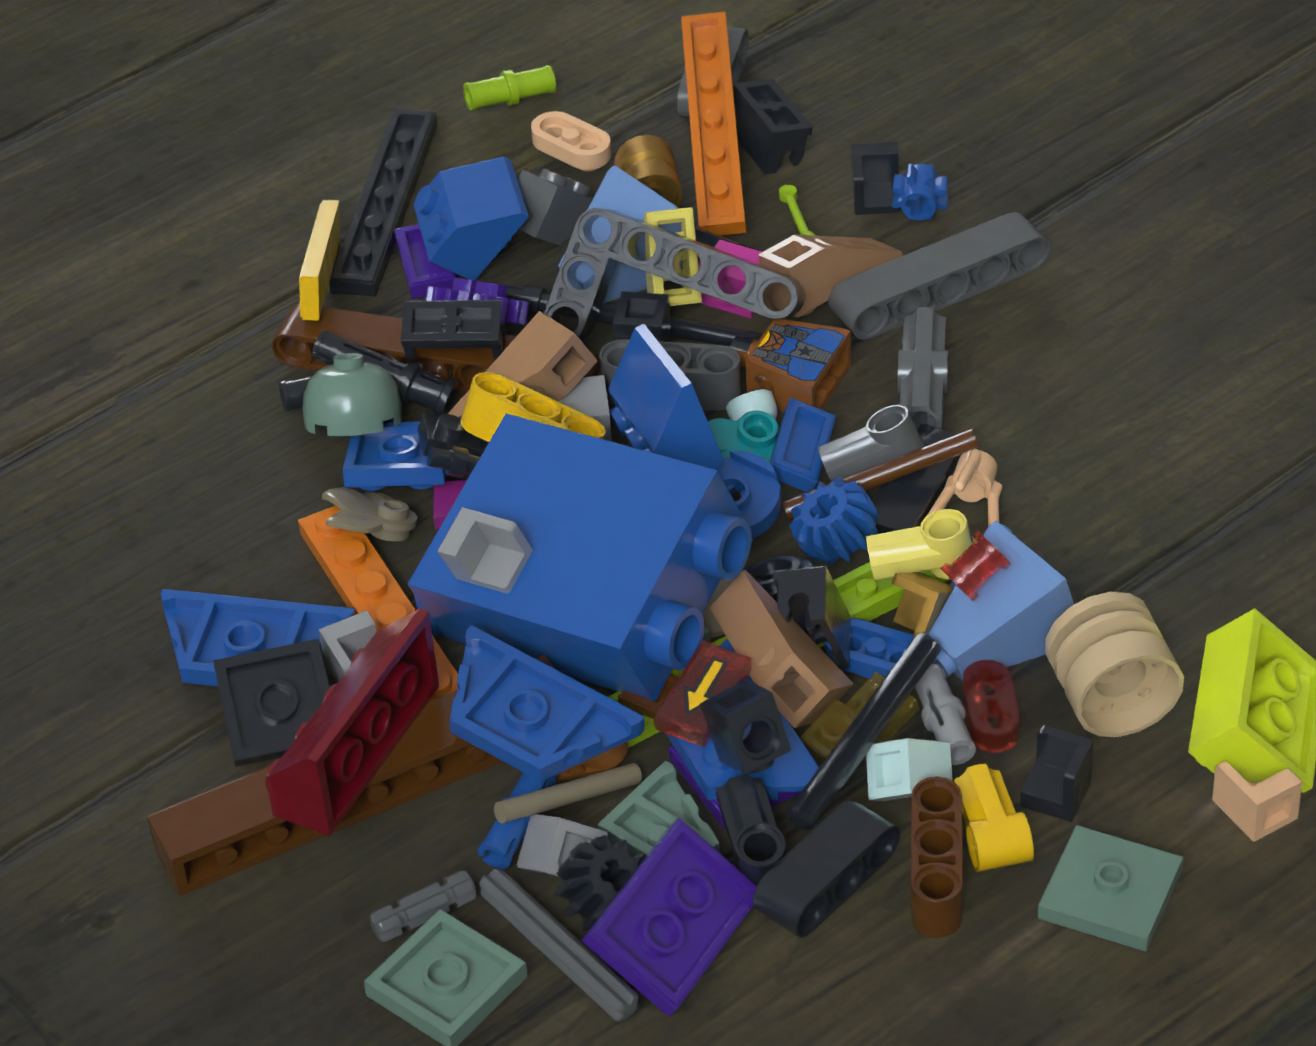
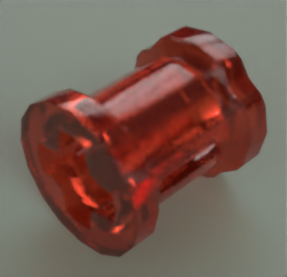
[940,531,1011,602]

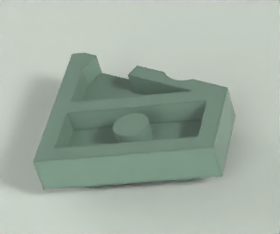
[598,760,719,861]

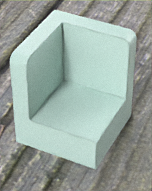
[866,738,953,801]

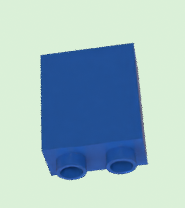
[408,413,752,702]

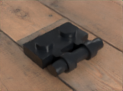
[417,413,489,478]

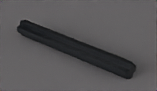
[787,632,941,831]

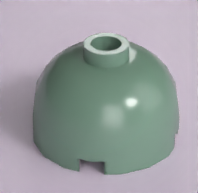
[303,353,402,436]

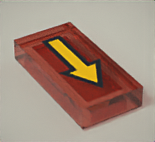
[655,640,751,748]

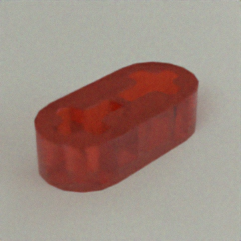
[963,660,1019,753]

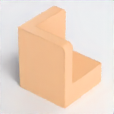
[1212,761,1302,842]

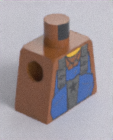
[730,319,851,412]

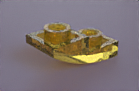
[801,672,919,759]

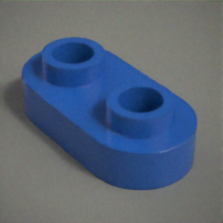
[825,618,914,682]

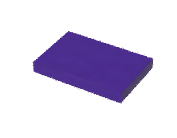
[581,818,757,1016]

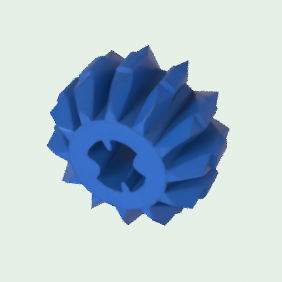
[789,476,880,567]

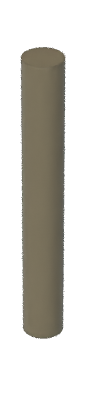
[494,763,642,824]

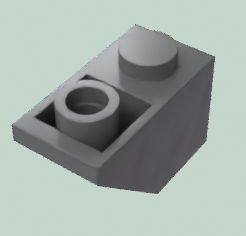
[518,168,593,246]

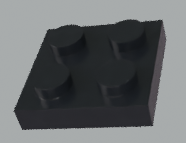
[213,639,329,767]

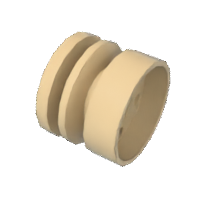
[1045,592,1184,737]

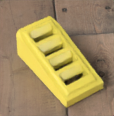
[644,207,702,306]

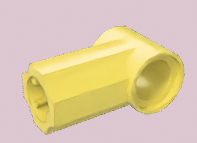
[866,509,974,581]

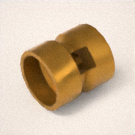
[615,135,683,208]

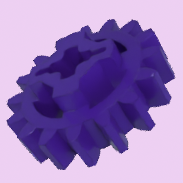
[425,278,530,325]

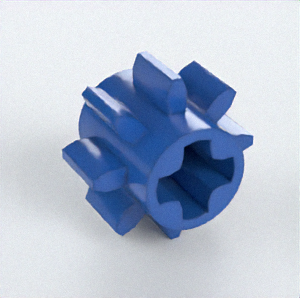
[892,163,948,220]

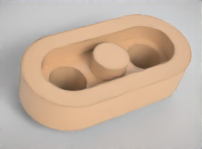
[531,111,611,171]

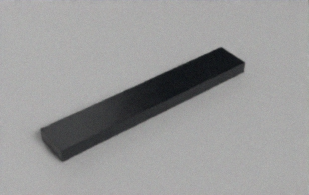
[329,109,438,297]

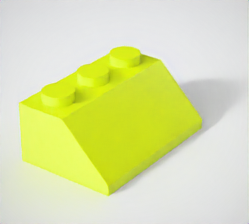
[1188,609,1316,793]

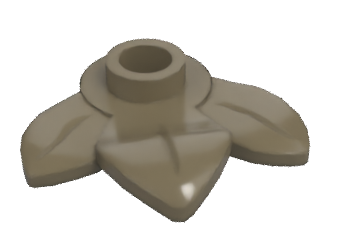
[322,487,417,541]

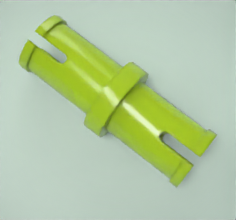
[463,65,556,111]

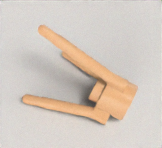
[926,449,1002,527]

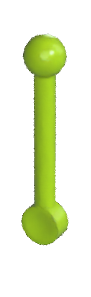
[779,185,816,236]

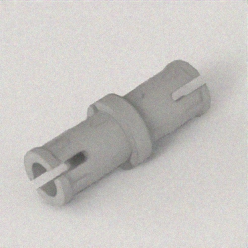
[914,664,976,765]

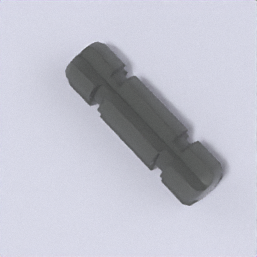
[369,870,477,942]

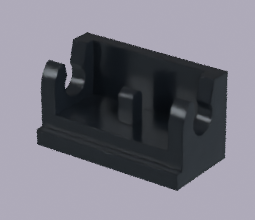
[733,79,813,174]
[401,300,507,360]
[773,566,851,669]

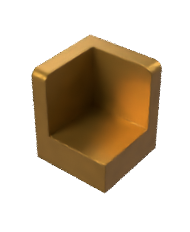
[892,572,954,638]

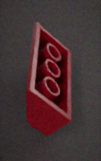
[265,608,439,836]

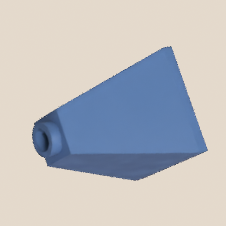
[558,165,682,303]
[928,521,1074,682]

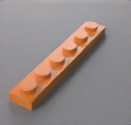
[681,12,746,236]
[298,505,458,702]

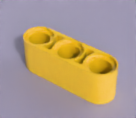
[460,372,606,442]

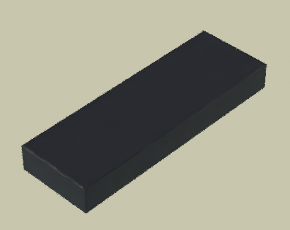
[873,423,962,534]

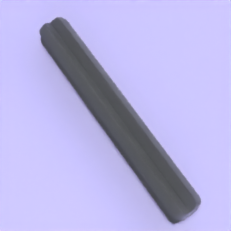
[479,868,639,1022]

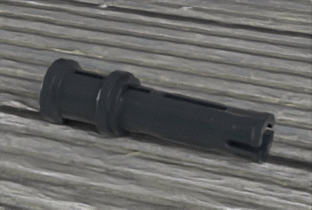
[312,329,460,416]

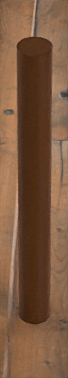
[782,428,979,521]

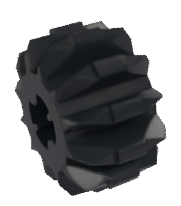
[555,835,644,931]

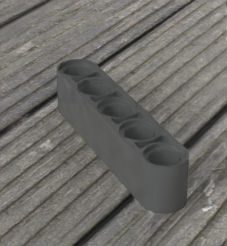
[828,212,1051,340]

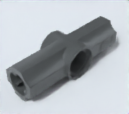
[898,307,948,429]

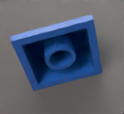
[413,157,529,280]

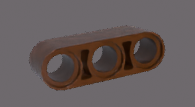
[911,776,963,938]

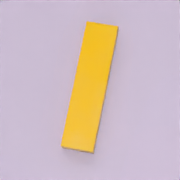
[299,200,340,321]

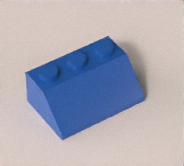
[608,323,725,470]

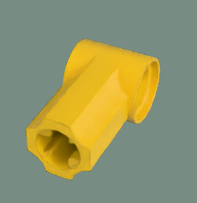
[954,764,1034,872]

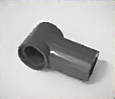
[818,405,925,482]

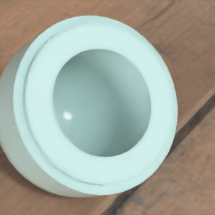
[726,389,777,421]

